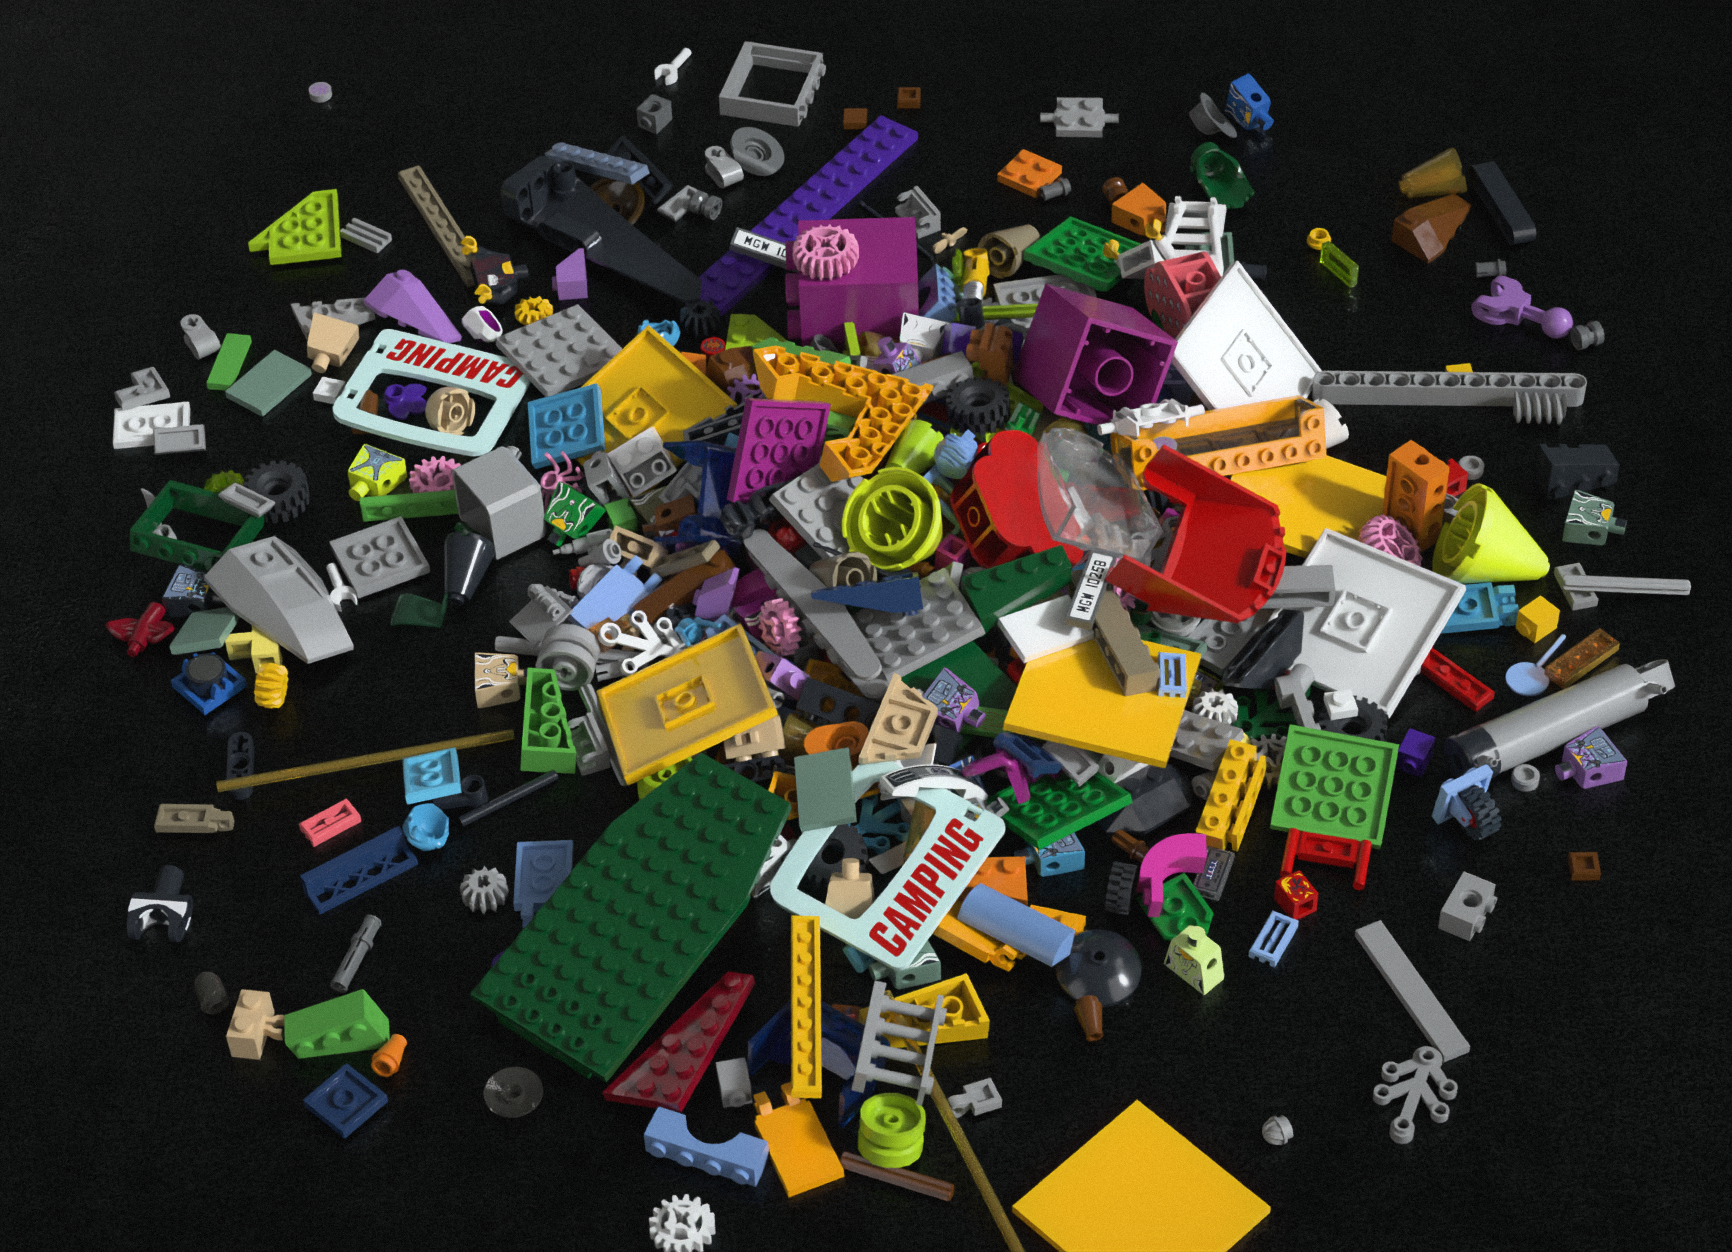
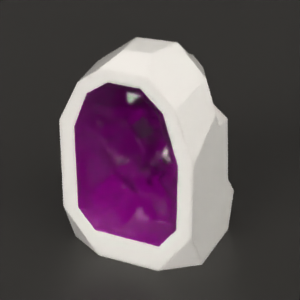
[462,306,503,343]

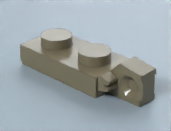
[154,804,235,833]

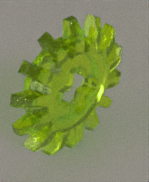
[953,249,964,292]

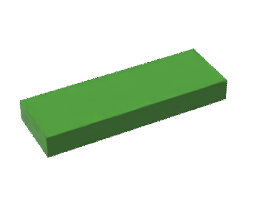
[207,333,252,391]

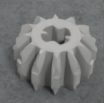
[460,866,508,914]

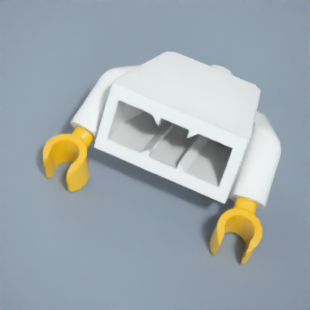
[1103,219,1177,279]

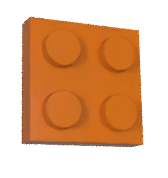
[997,149,1062,198]

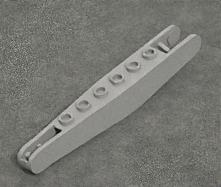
[744,529,889,702]

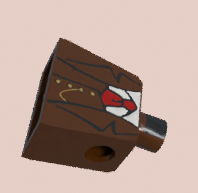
[642,494,706,550]

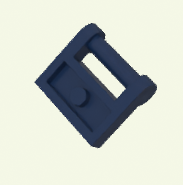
[993,733,1063,778]

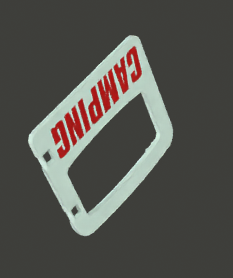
[333,329,531,456]
[771,761,1005,971]

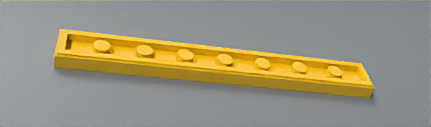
[791,915,822,1098]

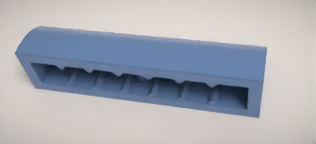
[957,883,1075,967]

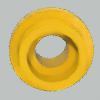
[1307,228,1331,250]

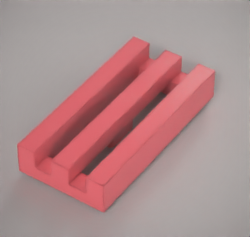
[299,798,361,847]

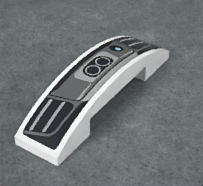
[880,764,988,800]

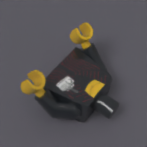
[461,236,529,306]

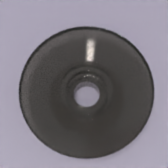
[484,1067,543,1118]

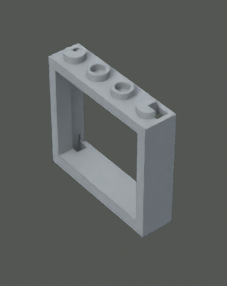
[719,41,826,127]

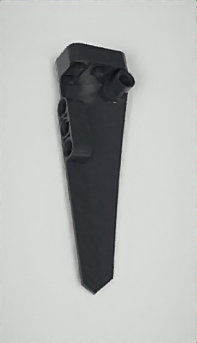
[501,156,702,303]

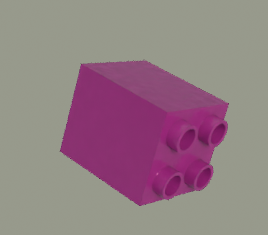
[785,217,919,357]
[1012,284,1178,425]

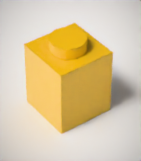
[1515,596,1560,643]

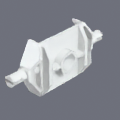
[1097,399,1205,436]

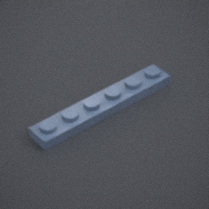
[545,142,649,184]

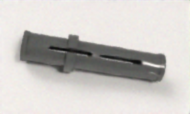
[330,915,382,993]

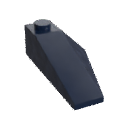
[811,572,923,616]

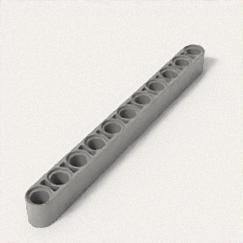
[1312,371,1587,407]

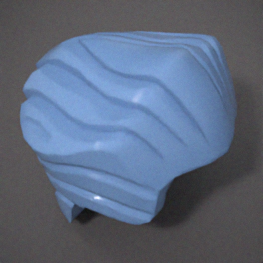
[934,434,978,479]

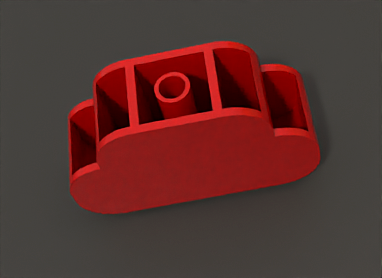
[950,430,1084,569]

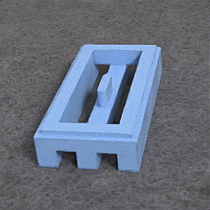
[1157,652,1187,698]
[1249,911,1299,967]

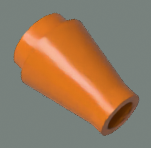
[371,1034,407,1077]

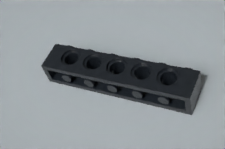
[796,677,963,766]

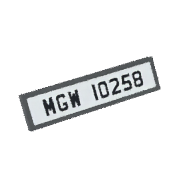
[729,227,799,273]
[1065,551,1117,630]

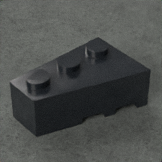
[683,394,753,467]
[1533,444,1619,501]

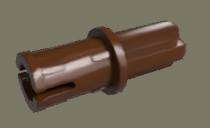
[1111,830,1150,863]

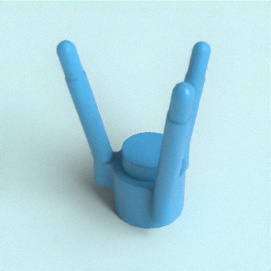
[675,617,721,647]

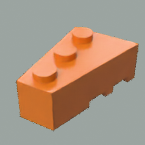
[957,856,1028,906]

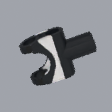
[127,865,193,942]

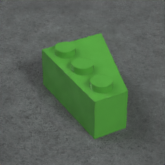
[284,989,390,1059]

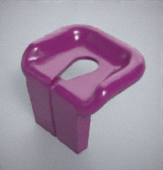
[961,751,1031,804]

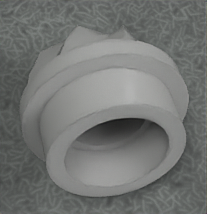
[1262,1115,1293,1145]

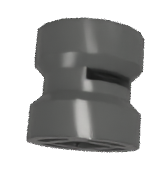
[690,190,722,220]
[1570,321,1604,350]

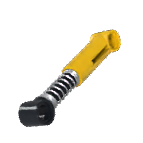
[958,248,990,330]

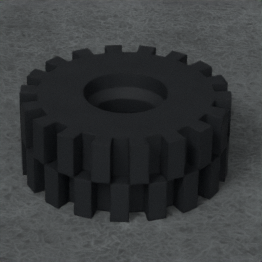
[946,377,1011,436]
[243,460,310,523]
[1318,695,1387,742]
[803,824,869,893]

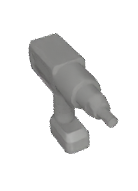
[553,528,613,565]

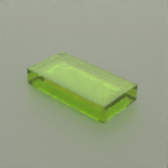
[1320,241,1359,288]

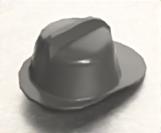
[1189,93,1237,138]

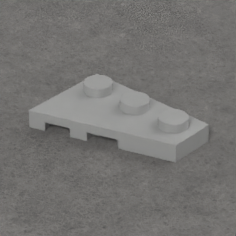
[291,298,375,340]

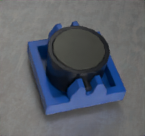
[171,652,247,715]

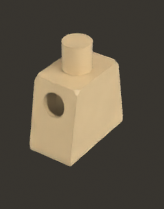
[307,312,359,373]
[825,858,876,919]

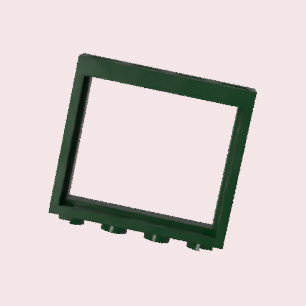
[130,480,264,572]

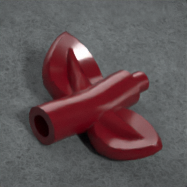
[105,602,175,657]

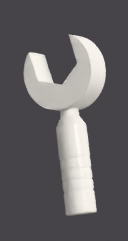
[655,48,691,85]
[326,563,357,612]

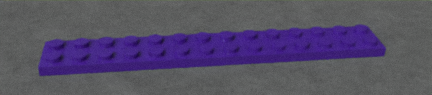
[691,116,918,317]

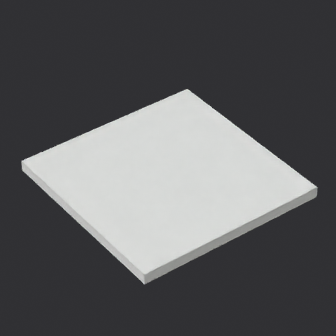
[1171,261,1322,447]
[1267,528,1466,719]

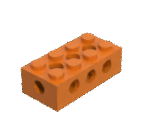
[1382,440,1450,554]

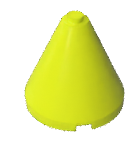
[842,467,944,572]
[1432,484,1550,584]

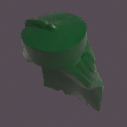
[1189,142,1254,210]

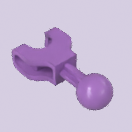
[1471,276,1573,339]

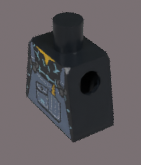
[162,563,226,617]

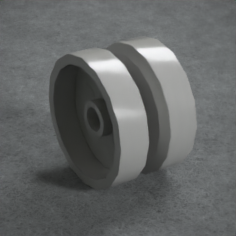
[535,624,600,691]

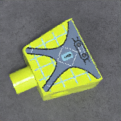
[348,444,407,501]

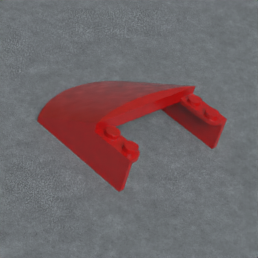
[1105,445,1286,623]

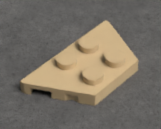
[859,673,938,764]

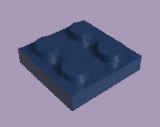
[303,1063,388,1139]

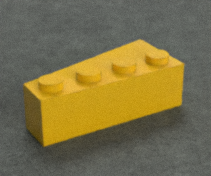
[858,973,990,1048]

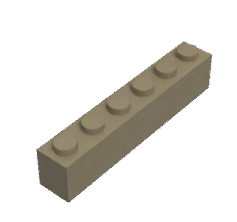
[1067,569,1160,696]

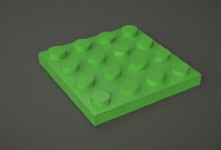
[1270,724,1399,850]

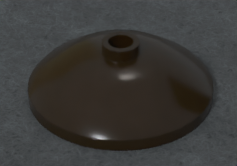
[590,177,645,225]

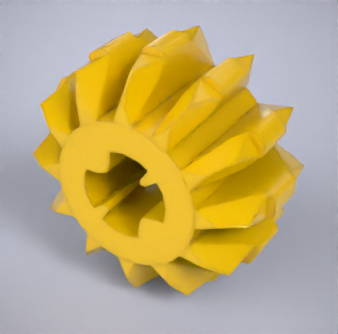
[254,663,288,709]

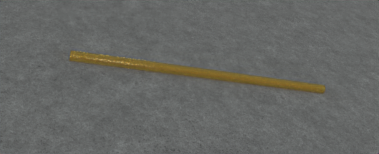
[216,729,515,792]
[884,990,1025,1252]

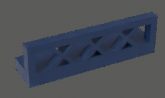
[300,826,418,914]

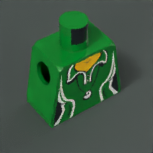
[544,481,607,547]

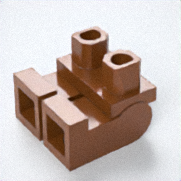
[966,323,1014,387]

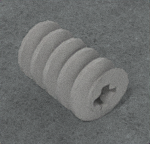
[1513,392,1567,425]

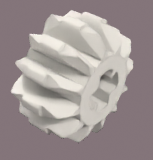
[1192,688,1238,725]

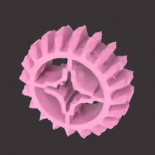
[792,224,859,281]
[1357,514,1423,566]

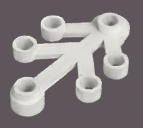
[598,611,693,676]

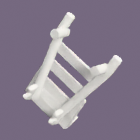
[1165,196,1226,277]

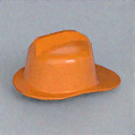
[804,721,869,764]

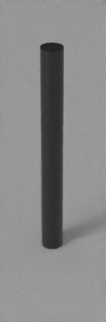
[458,770,558,827]

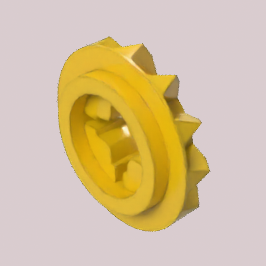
[514,296,553,325]

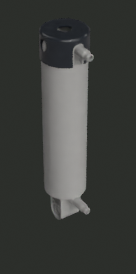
[1444,659,1675,779]

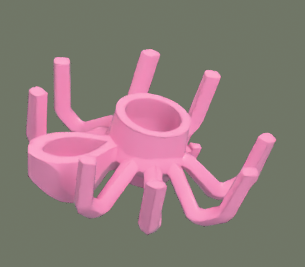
[540,451,584,513]

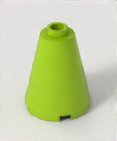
[885,420,944,474]

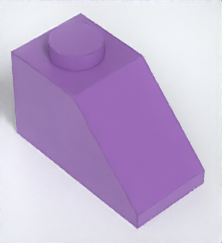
[552,248,588,300]
[693,567,739,621]

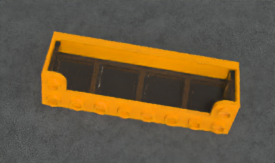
[1110,395,1327,491]

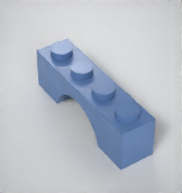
[918,264,957,324]
[644,1107,769,1187]

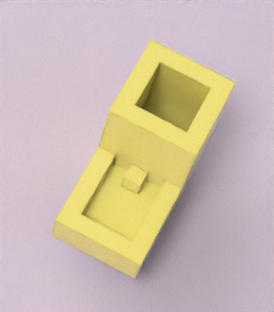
[225,625,282,673]

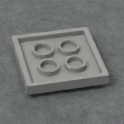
[330,516,430,598]

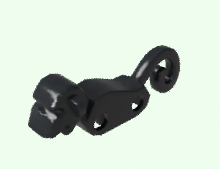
[720,480,793,539]

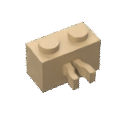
[609,525,669,577]
[724,716,786,762]
[226,989,285,1060]

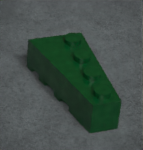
[962,545,1072,637]

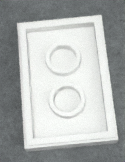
[113,402,190,449]
[997,595,1095,663]

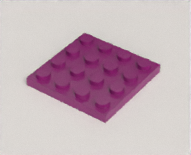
[727,398,831,503]

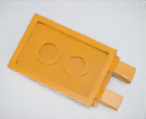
[932,900,1026,972]
[754,1082,844,1197]

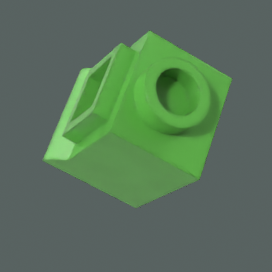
[604,498,638,533]

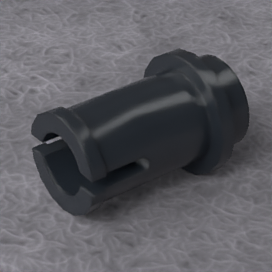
[1241,262,1266,281]

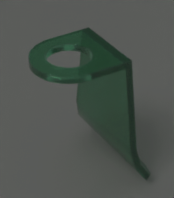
[390,593,448,628]

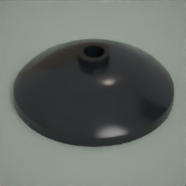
[1055,929,1141,1008]

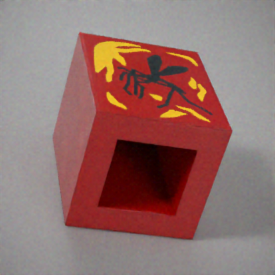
[1274,870,1318,920]

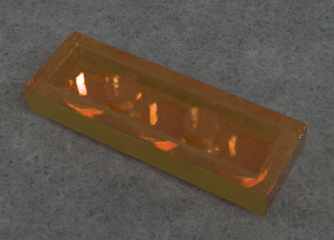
[1544,628,1620,689]

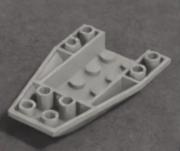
[204,536,354,664]

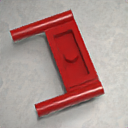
[1280,828,1372,890]

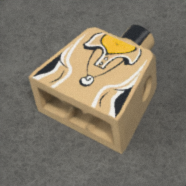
[475,653,528,708]

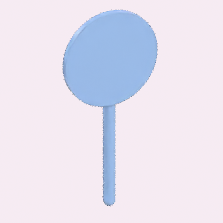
[1506,634,1566,696]

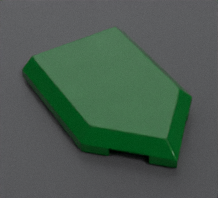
[1136,873,1213,941]

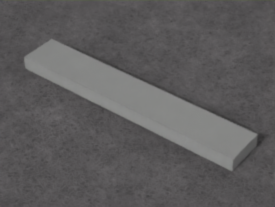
[1355,920,1470,1062]

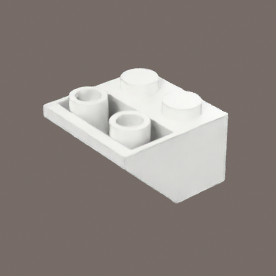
[607,426,677,497]

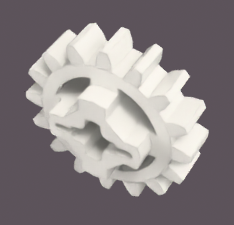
[649,1194,715,1252]

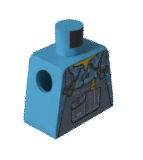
[1014,833,1085,877]

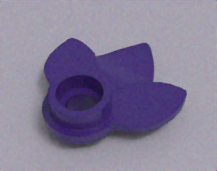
[384,384,427,420]

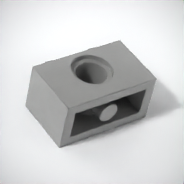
[1438,872,1497,941]

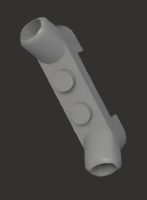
[1274,663,1321,730]

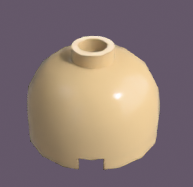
[425,386,475,435]

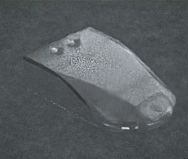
[1037,428,1163,564]

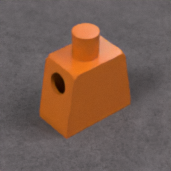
[1111,183,1167,235]

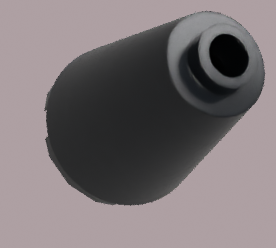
[444,532,495,606]

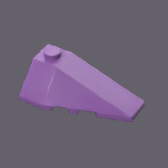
[364,270,462,343]

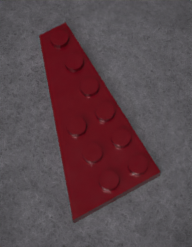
[602,972,756,1112]

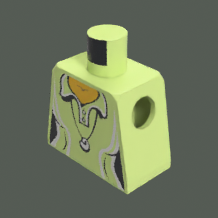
[1164,926,1224,995]

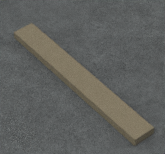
[398,166,475,288]

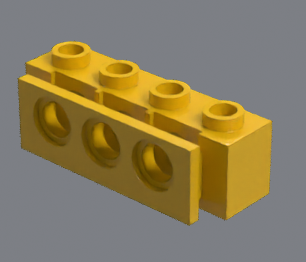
[1196,739,1266,852]

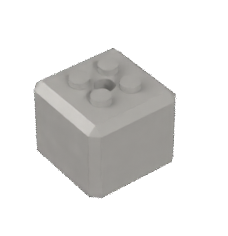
[452,447,547,560]

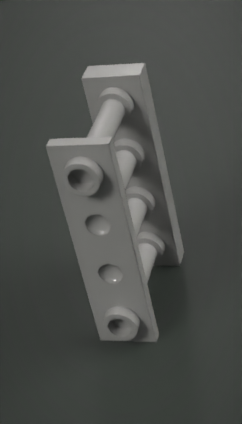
[852,981,947,1106]

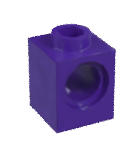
[1396,729,1436,777]

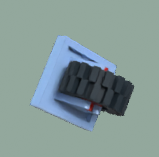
[1432,764,1501,840]

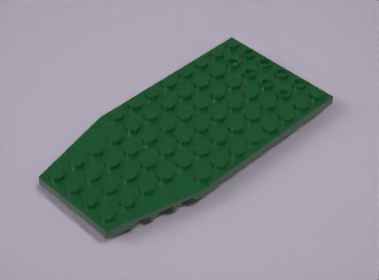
[470,753,792,1082]

